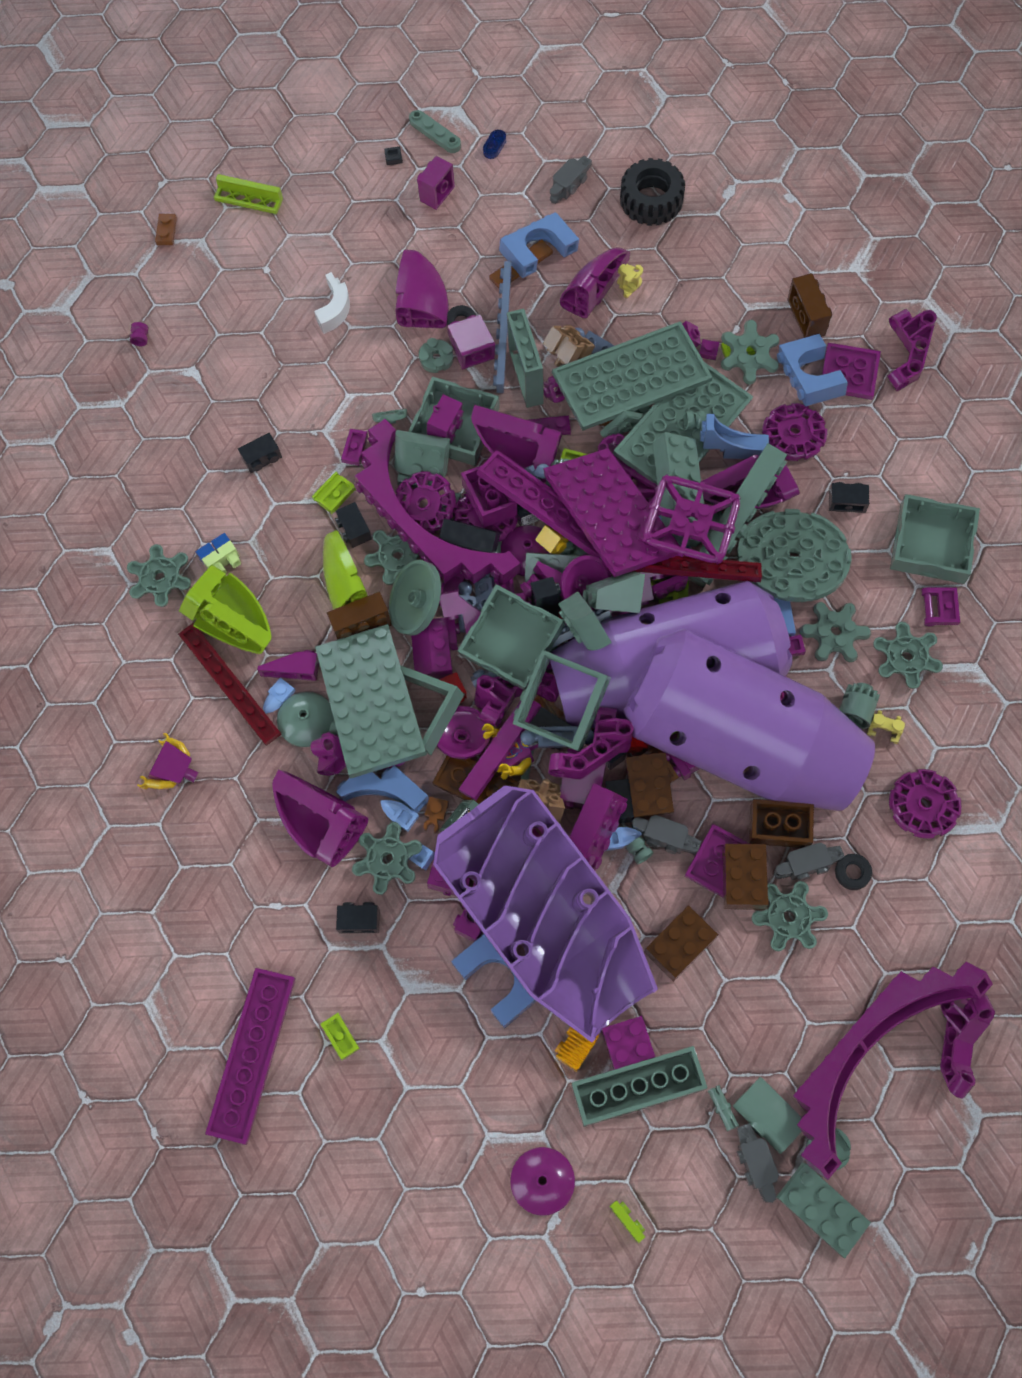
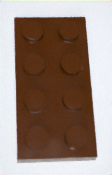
[432,756,520,804]

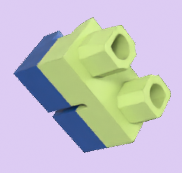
[195,532,241,573]

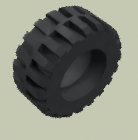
[620,158,685,226]

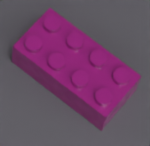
[569,783,628,871]

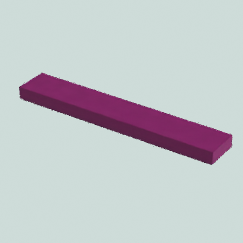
[459,701,541,801]

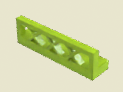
[214,174,283,214]

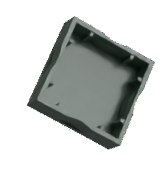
[408,376,500,466]
[890,494,980,584]
[458,584,565,690]

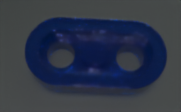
[483,129,507,159]

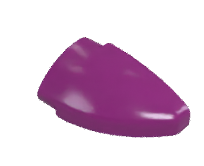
[560,247,630,318]
[395,250,449,329]
[471,405,562,483]
[702,455,800,509]
[272,769,369,867]

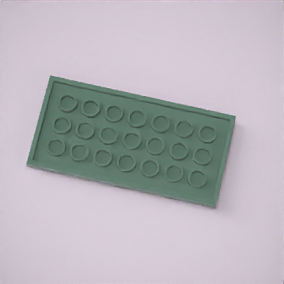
[552,321,713,431]
[613,362,753,485]
[315,624,427,779]

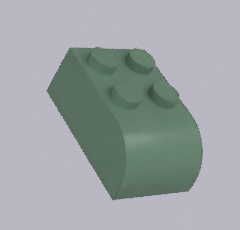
[394,430,450,477]
[558,592,612,650]

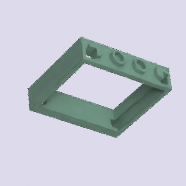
[507,309,544,408]
[513,650,611,751]
[400,665,464,755]

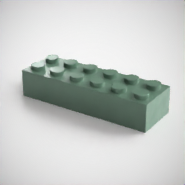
[653,432,708,547]
[571,1046,708,1127]

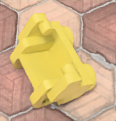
[617,264,643,298]
[867,710,905,744]

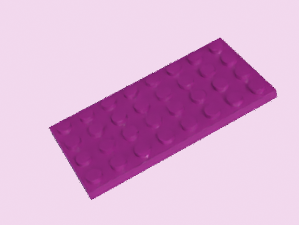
[543,448,680,577]

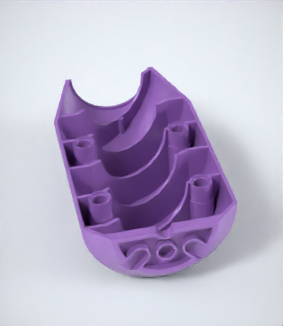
[550,581,792,728]
[623,629,875,811]
[433,786,658,1042]

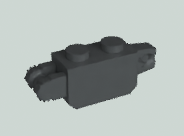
[550,156,592,204]
[631,815,701,854]
[773,842,845,881]
[736,1124,779,1203]

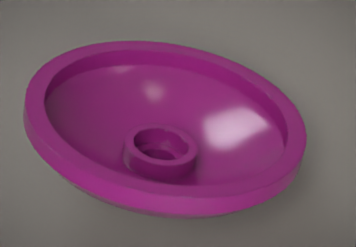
[501,525,552,576]
[560,555,611,611]
[437,706,491,759]
[510,1147,575,1216]

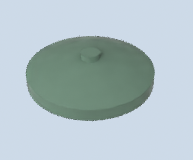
[389,560,441,635]

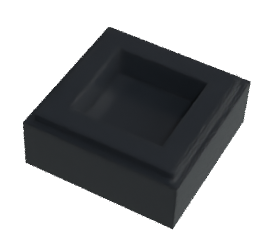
[384,146,403,165]

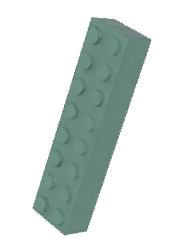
[688,443,787,588]

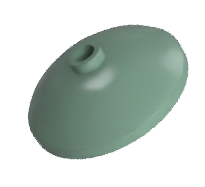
[277,692,334,747]

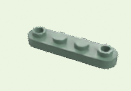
[409,110,461,153]

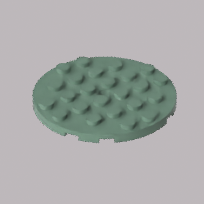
[737,509,852,602]

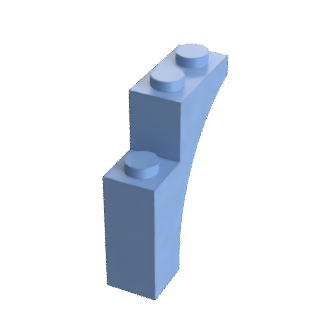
[700,414,769,459]
[336,765,429,813]

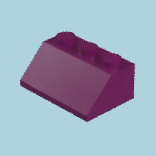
[411,617,453,680]

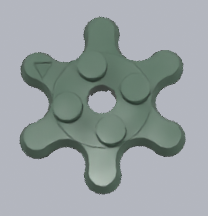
[721,320,779,385]
[364,530,420,585]
[127,544,191,607]
[800,602,871,662]
[873,622,943,689]
[352,822,422,895]
[751,881,828,952]

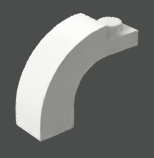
[314,272,350,334]

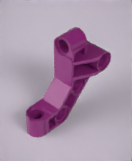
[887,309,937,391]
[474,672,560,728]
[548,706,634,779]
[311,732,405,776]
[940,994,995,1099]

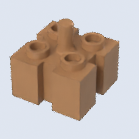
[542,325,595,367]
[518,779,565,824]

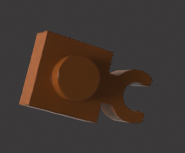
[423,797,449,834]

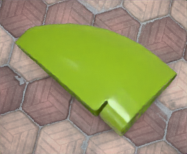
[323,530,368,610]
[179,565,271,654]

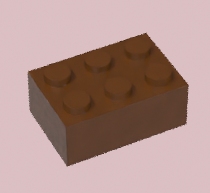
[787,273,832,338]
[326,591,392,640]
[626,752,674,818]
[749,799,814,848]
[722,844,768,910]
[644,905,719,982]

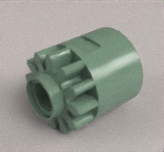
[839,683,880,729]

